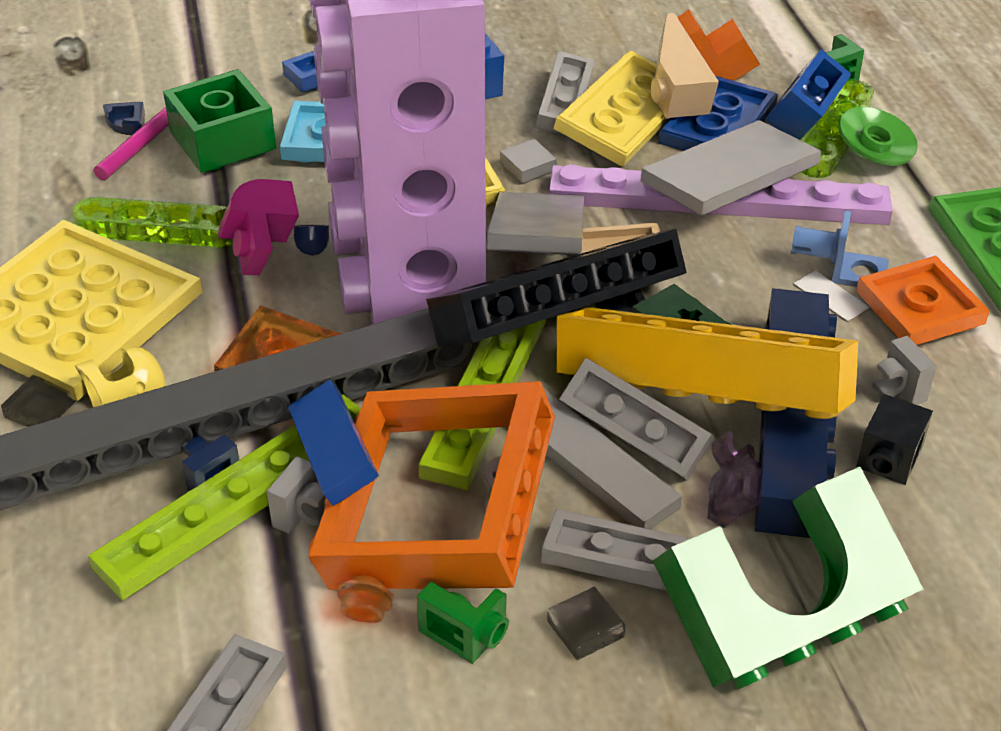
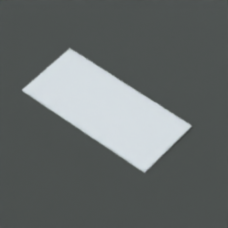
[793,270,870,321]

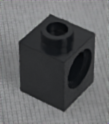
[856,394,933,485]

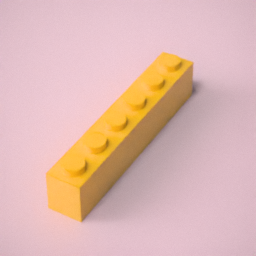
[557,307,858,419]

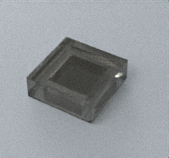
[1,375,75,427]
[547,586,626,661]

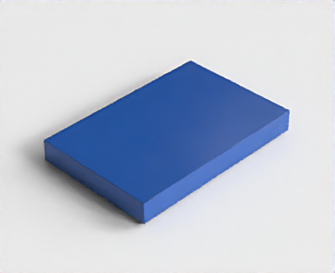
[658,76,778,151]

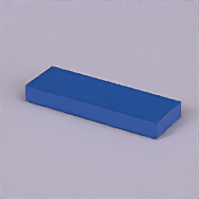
[288,379,379,506]

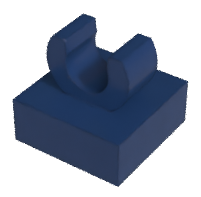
[180,435,239,492]

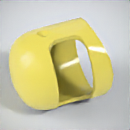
[75,347,166,408]

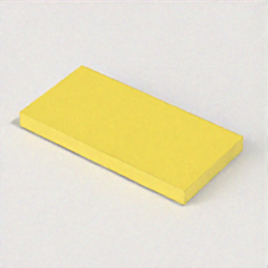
[553,51,670,167]

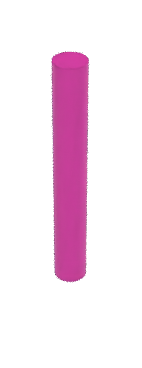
[94,106,169,180]

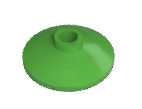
[838,107,918,166]

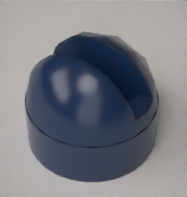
[294,225,329,256]

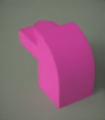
[218,179,299,276]

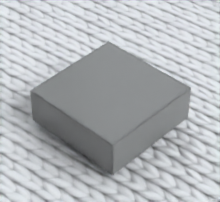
[500,139,557,183]

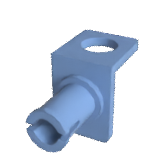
[791,210,889,287]

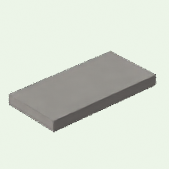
[641,120,821,216]
[487,192,584,255]

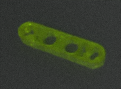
[802,80,874,178]
[72,197,233,247]

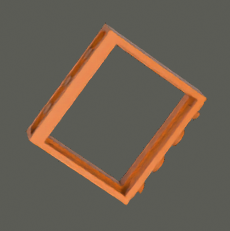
[308,381,555,590]

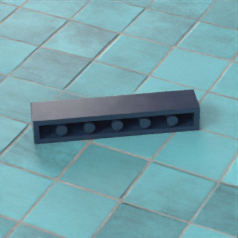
[755,288,837,538]

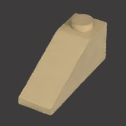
[651,13,719,118]

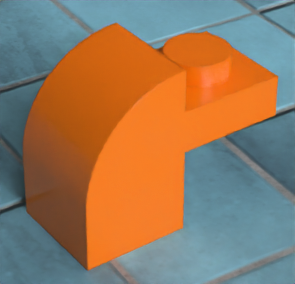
[677,9,760,81]

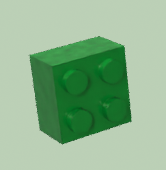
[163,69,277,173]

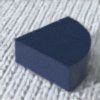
[103,102,145,136]

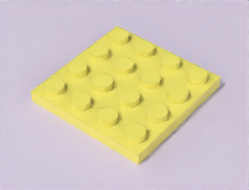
[0,220,203,401]

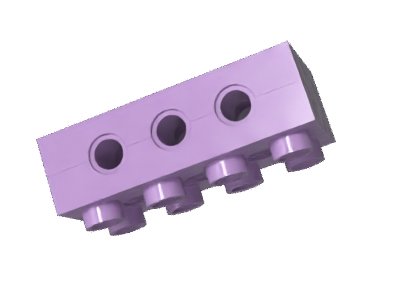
[310,0,486,325]

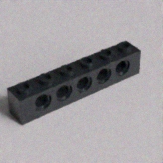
[426,229,687,347]

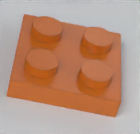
[856,256,990,345]

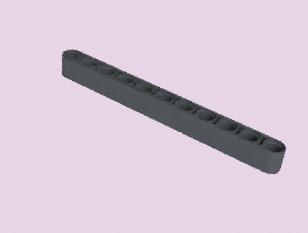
[0,308,473,511]

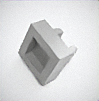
[873,336,937,405]
[267,456,326,534]

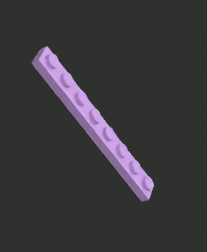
[549,165,893,225]

